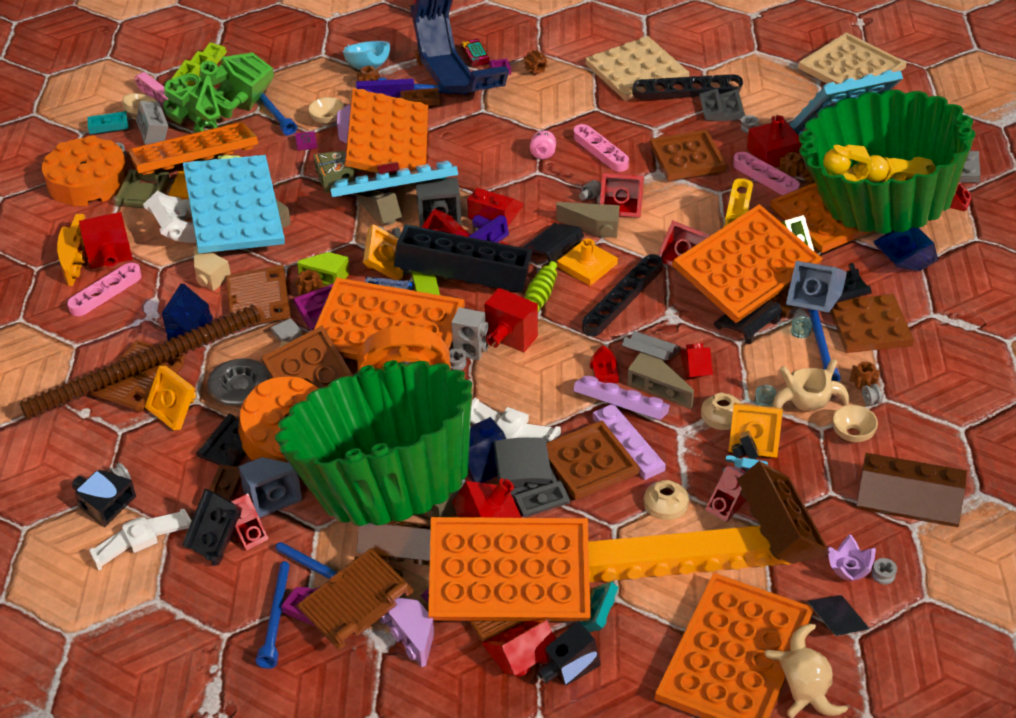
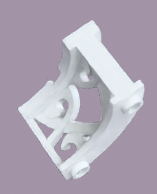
[143,191,196,243]

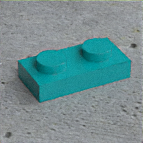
[87,111,129,134]
[580,581,619,633]

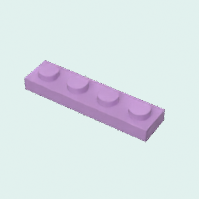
[573,376,670,420]
[593,404,666,480]

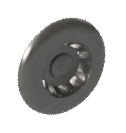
[207,358,272,405]

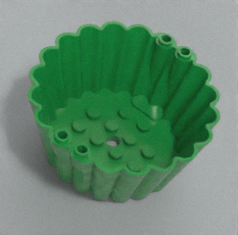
[799,90,976,234]
[275,360,472,526]

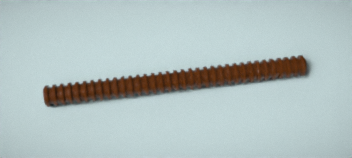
[19,304,261,420]

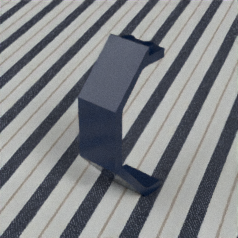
[410,0,509,93]

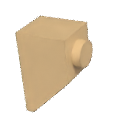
[194,245,231,291]

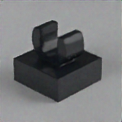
[732,430,759,459]

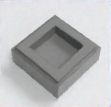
[271,318,302,343]

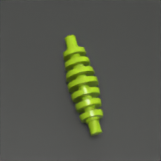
[524,261,557,312]

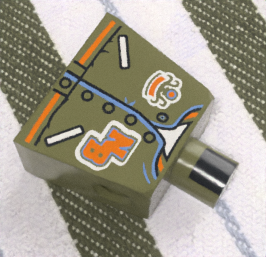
[313,151,361,193]

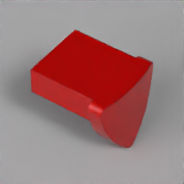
[589,346,619,384]

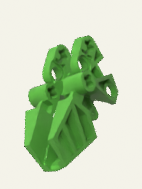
[163,53,274,133]

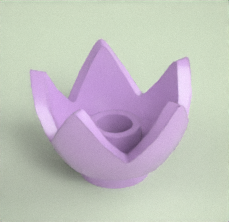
[829,535,876,581]

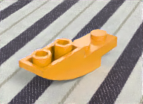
[57,214,86,286]

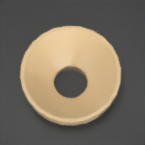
[122,93,157,119]
[309,97,344,126]
[701,393,742,430]
[833,405,878,443]
[643,480,689,520]

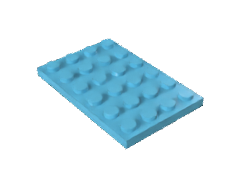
[789,70,903,136]
[183,155,285,253]
[331,161,458,197]

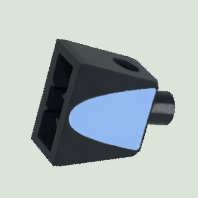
[72,470,136,527]
[536,621,601,685]

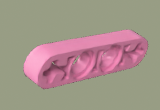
[134,72,176,110]
[574,124,629,172]
[733,152,800,195]
[67,263,142,316]

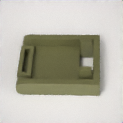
[115,169,170,208]

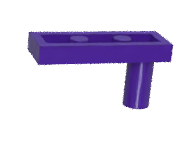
[356,79,414,98]
[469,215,509,243]

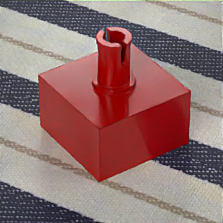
[747,115,802,168]
[79,212,133,269]
[484,288,538,352]
[452,478,522,518]

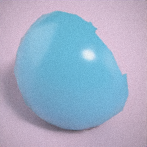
[343,41,390,70]

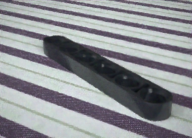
[632,74,743,99]
[582,254,662,336]

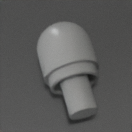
[579,180,601,200]

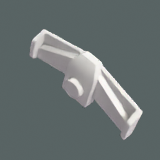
[471,397,561,443]
[89,509,191,570]

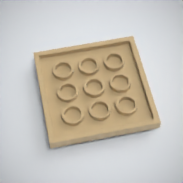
[798,32,907,84]
[585,36,689,102]

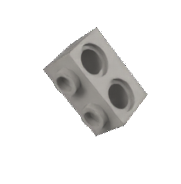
[136,101,168,144]
[452,307,489,361]

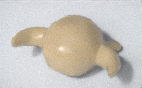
[773,359,849,412]
[765,624,848,718]

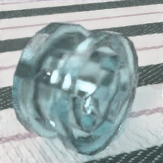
[791,317,812,339]
[755,385,777,407]

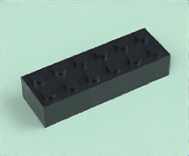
[394,224,532,293]

